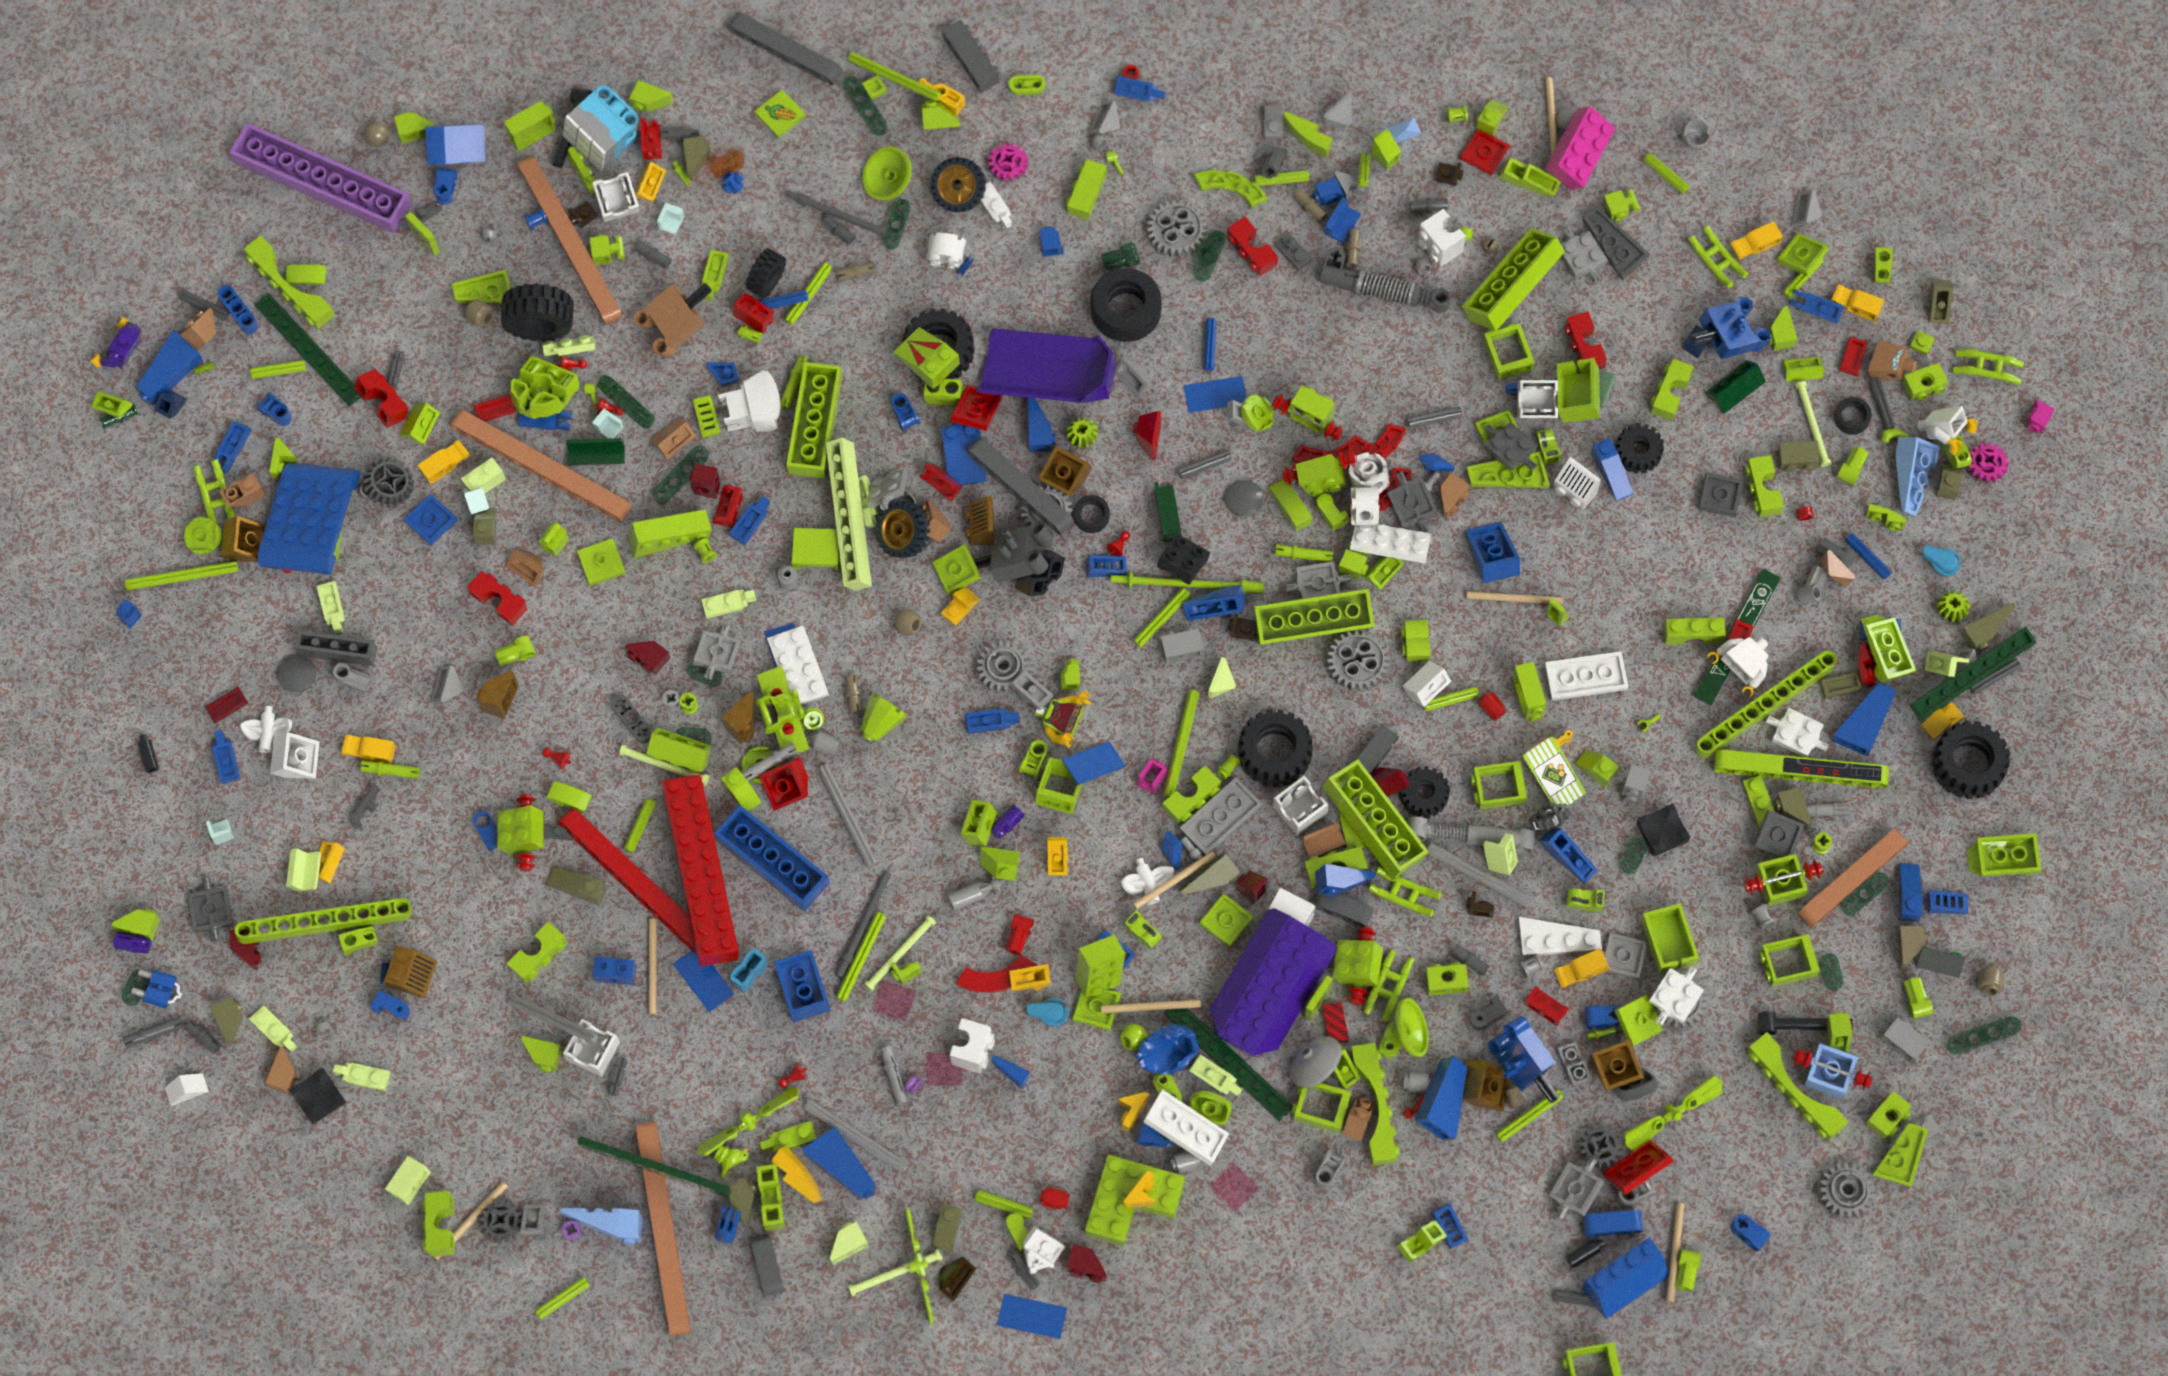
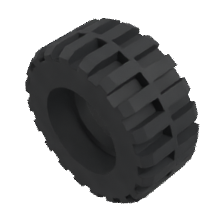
[501,283,574,341]
[902,308,974,379]
[1238,709,1313,787]
[1932,721,2010,799]

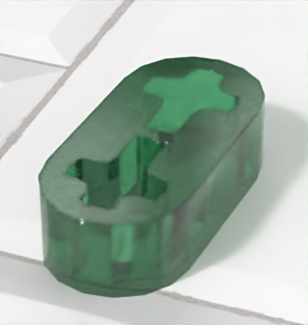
[1198,230,1225,263]
[687,662,723,687]
[676,727,712,745]
[1621,839,1647,875]
[1820,953,1843,991]
[122,969,149,1006]

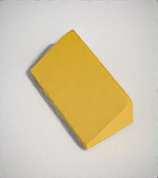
[634,162,667,202]
[318,841,345,883]

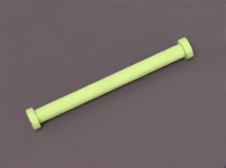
[1795,381,1832,467]
[619,744,709,786]
[864,915,936,991]
[848,1249,942,1297]

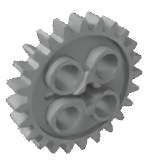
[1147,199,1207,257]
[1327,630,1390,691]

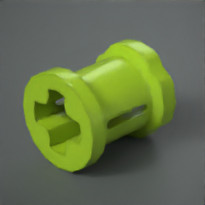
[1447,105,1468,124]
[693,538,717,564]
[679,692,698,715]
[1812,832,1832,854]

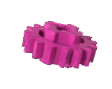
[988,143,1028,182]
[1968,442,2009,483]

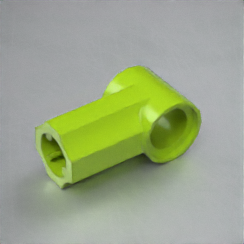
[1837,446,1869,486]
[494,636,536,667]
[1903,977,1933,1019]
[1676,1249,1702,1292]

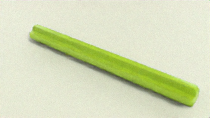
[848,52,941,101]
[125,561,239,590]
[1163,690,1200,798]

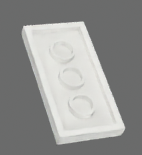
[1350,524,1431,564]
[767,626,829,705]
[1545,651,1629,701]
[1143,1090,1229,1166]

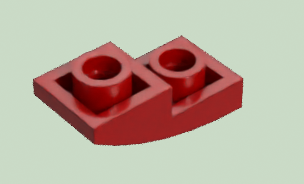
[1859,642,1877,687]

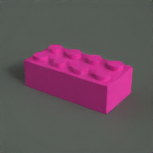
[1545,106,1615,190]

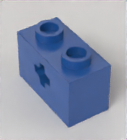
[592,957,637,985]

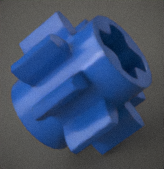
[721,171,744,194]

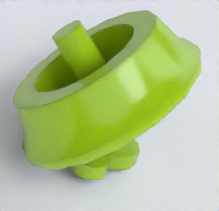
[801,707,824,731]

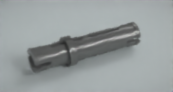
[123,1016,184,1048]

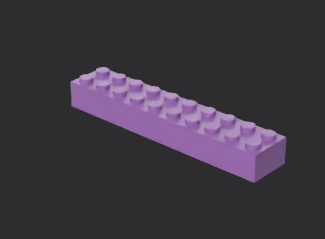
[229,123,412,233]

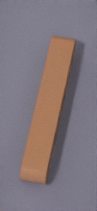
[1798,828,1909,929]

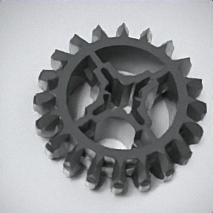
[362,457,414,508]

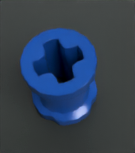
[524,208,548,230]

